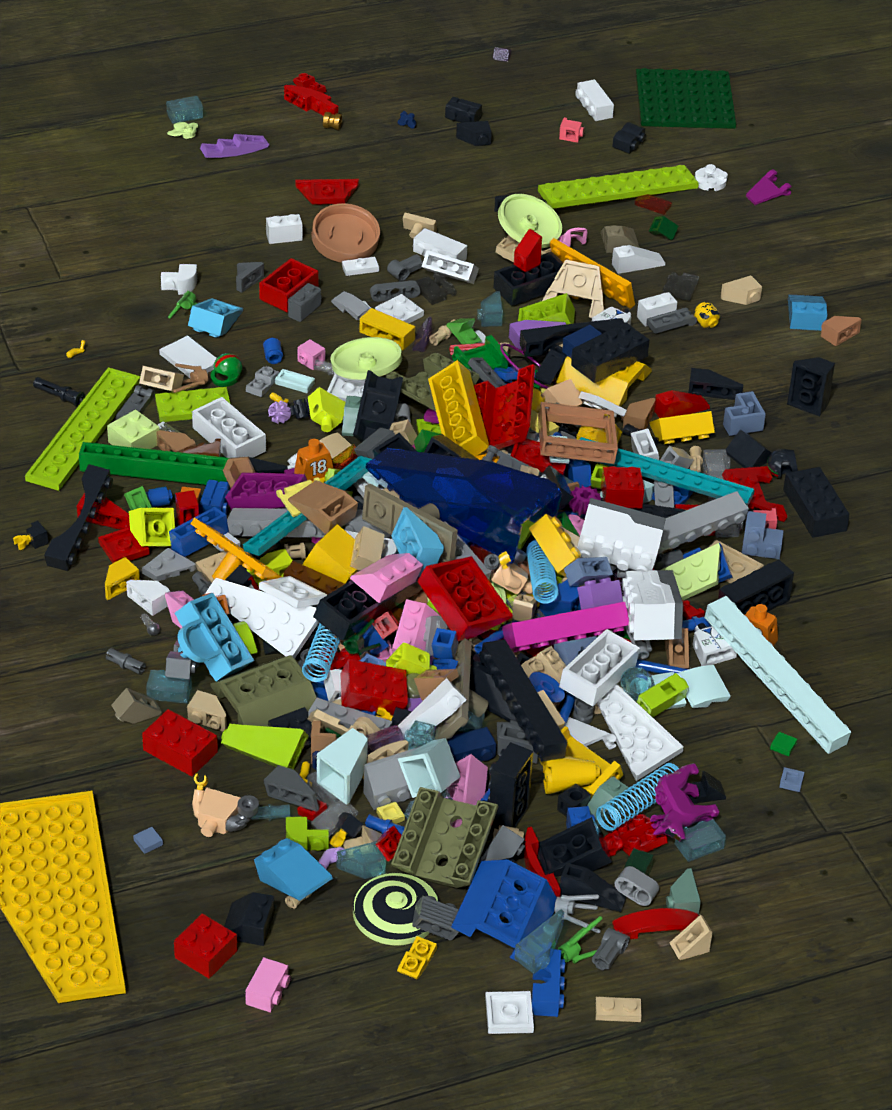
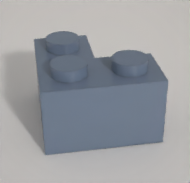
[723,391,765,436]
[742,511,783,559]

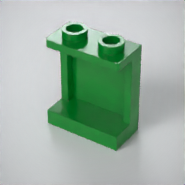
[452,335,509,378]

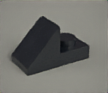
[687,771,726,804]

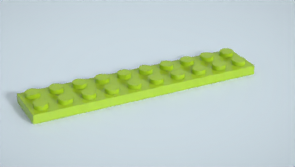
[538,165,699,209]
[25,367,141,491]

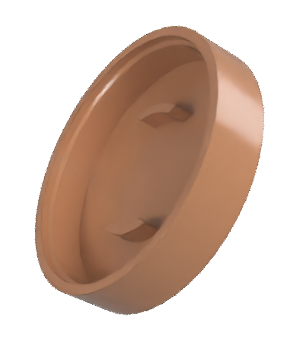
[311,203,380,262]

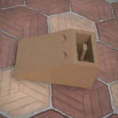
[288,480,358,534]

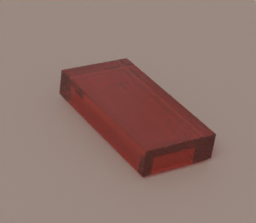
[635,194,672,215]

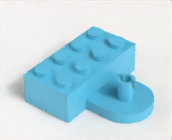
[174,593,254,682]

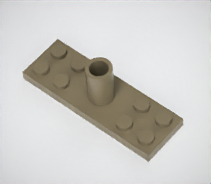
[362,484,458,562]
[435,638,488,740]

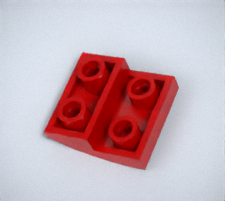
[608,814,668,858]

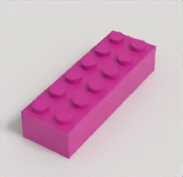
[502,602,629,653]

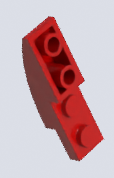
[284,85,338,116]

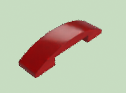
[524,827,561,897]
[612,908,699,939]

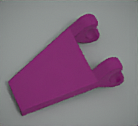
[746,169,792,205]

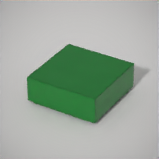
[770,732,798,756]

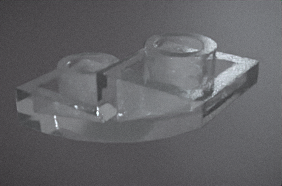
[311,800,359,836]

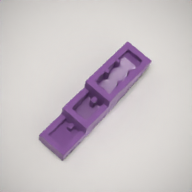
[200,134,269,158]

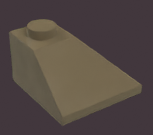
[601,225,639,253]

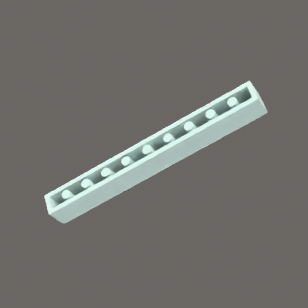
[704,596,851,754]

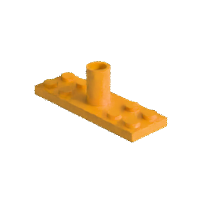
[549,238,635,309]
[190,517,282,581]

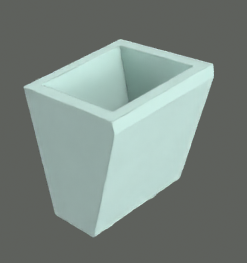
[317,728,368,805]
[398,738,460,798]

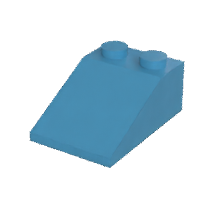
[788,295,827,331]
[254,838,333,901]

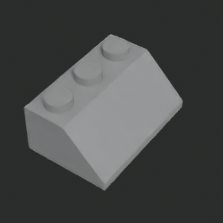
[364,746,421,810]

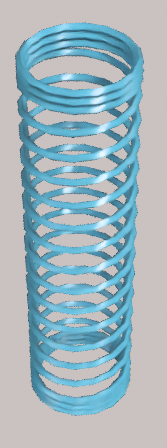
[526,540,559,604]
[302,623,341,682]
[596,763,679,831]

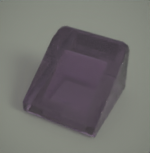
[493,47,512,62]

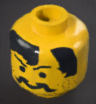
[694,302,720,328]

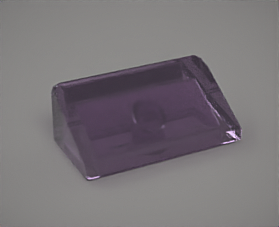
[412,317,432,352]
[366,725,404,760]

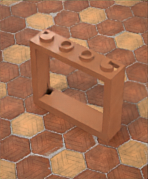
[538,402,618,464]

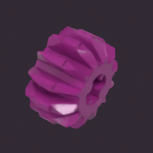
[569,484,601,516]

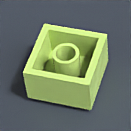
[107,410,160,449]

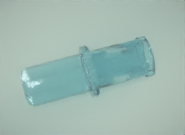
[251,804,290,821]

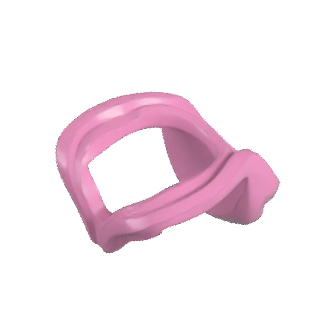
[558,228,588,247]

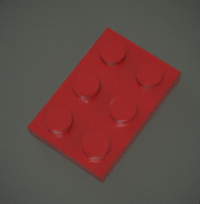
[510,439,567,475]

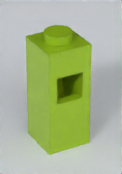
[637,673,689,718]

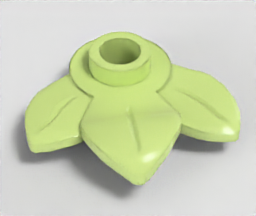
[167,122,198,139]

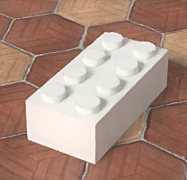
[192,397,266,458]
[559,629,640,706]

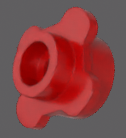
[604,831,624,856]

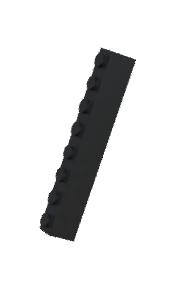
[479,639,567,762]

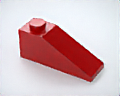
[655,390,710,418]
[77,493,130,530]

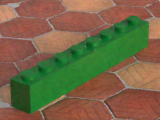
[79,442,230,485]

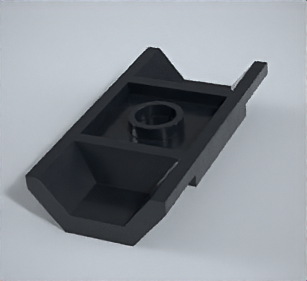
[353,370,403,442]

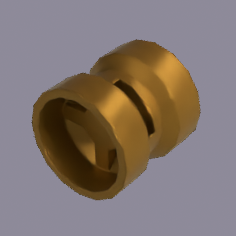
[323,112,342,130]

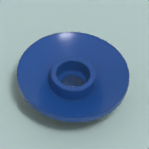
[529,672,565,702]

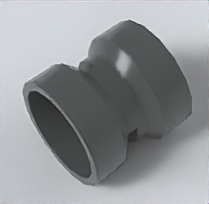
[573,698,594,724]

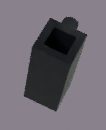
[537,465,574,510]

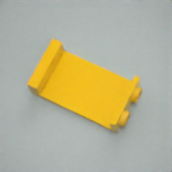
[539,726,623,800]

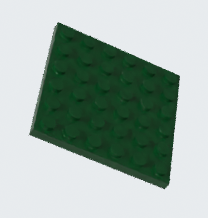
[636,68,736,129]

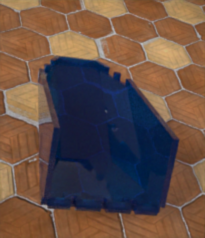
[365,448,562,564]

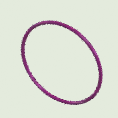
[500,343,556,389]

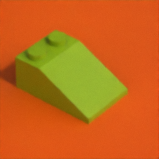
[518,293,575,324]

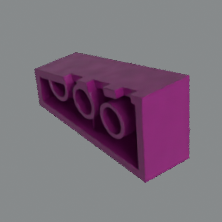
[225,472,307,510]

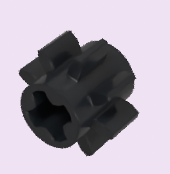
[290,398,310,419]

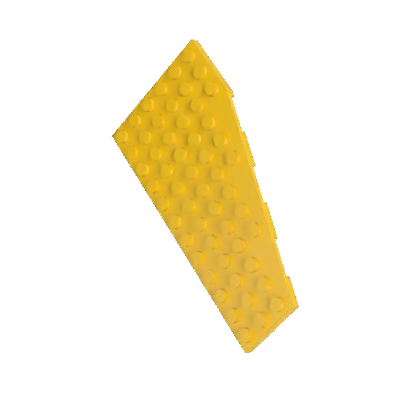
[0,791,126,1003]

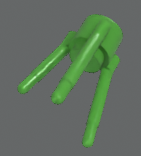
[168,291,197,319]
[558,916,602,964]

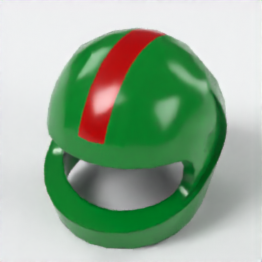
[211,353,242,387]

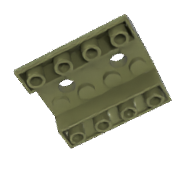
[381,353,479,411]
[210,655,316,727]
[391,787,498,888]

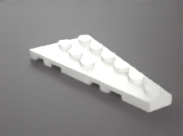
[205,578,319,659]
[597,684,683,781]

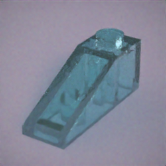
[515,909,564,974]

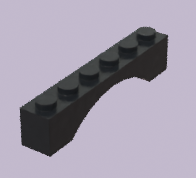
[519,318,624,357]
[44,464,113,571]

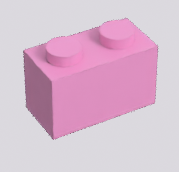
[246,957,291,1013]

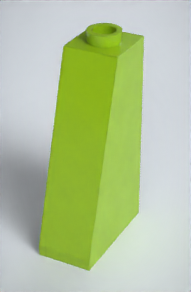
[221,724,309,770]

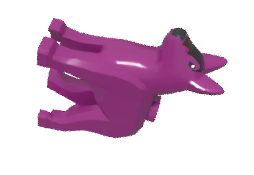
[653,763,719,842]

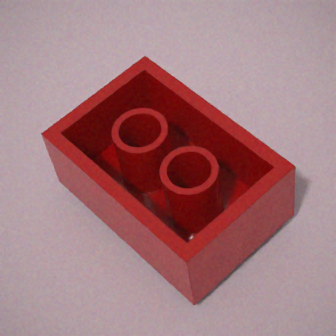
[259,258,319,312]
[340,659,408,715]
[142,709,218,777]

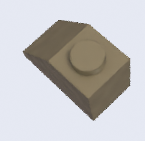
[111,688,162,724]

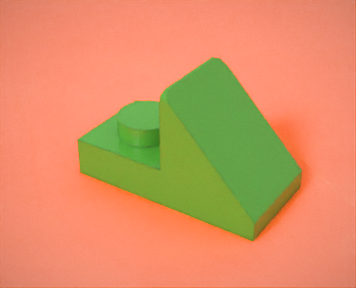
[446,318,482,344]
[124,486,152,513]

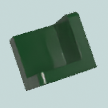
[648,216,679,240]

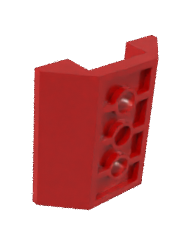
[474,364,535,449]

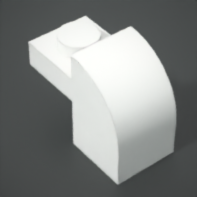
[161,264,197,295]

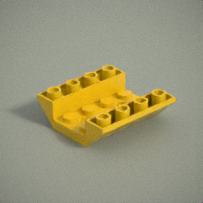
[556,356,652,407]

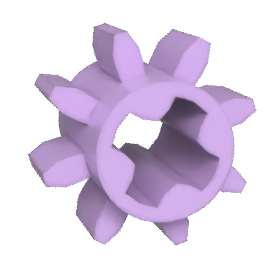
[268,401,291,424]

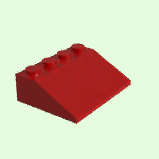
[417,556,513,641]

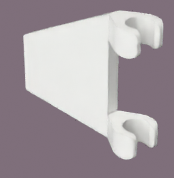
[566,718,617,749]

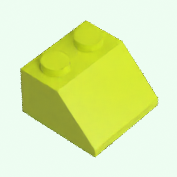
[129,508,175,546]

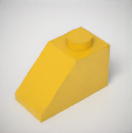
[105,557,140,600]

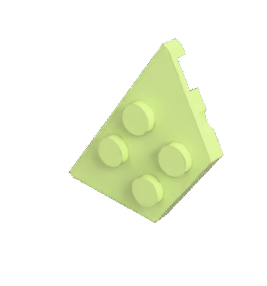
[661,543,721,600]

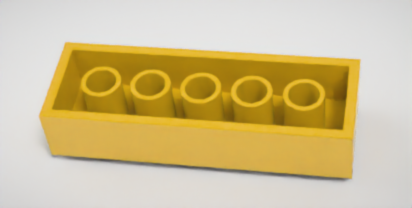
[428,360,489,456]

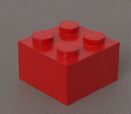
[601,466,644,508]
[174,913,237,979]

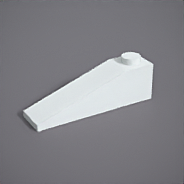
[388,678,467,744]

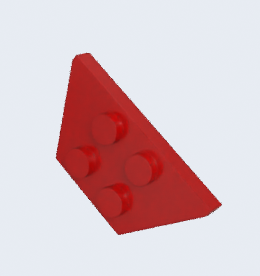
[295,179,359,205]

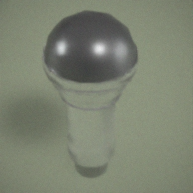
[141,614,160,636]

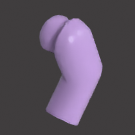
[319,847,346,869]

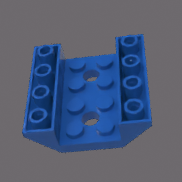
[451,859,557,968]

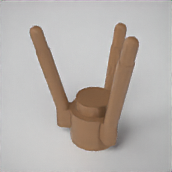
[173,363,208,393]

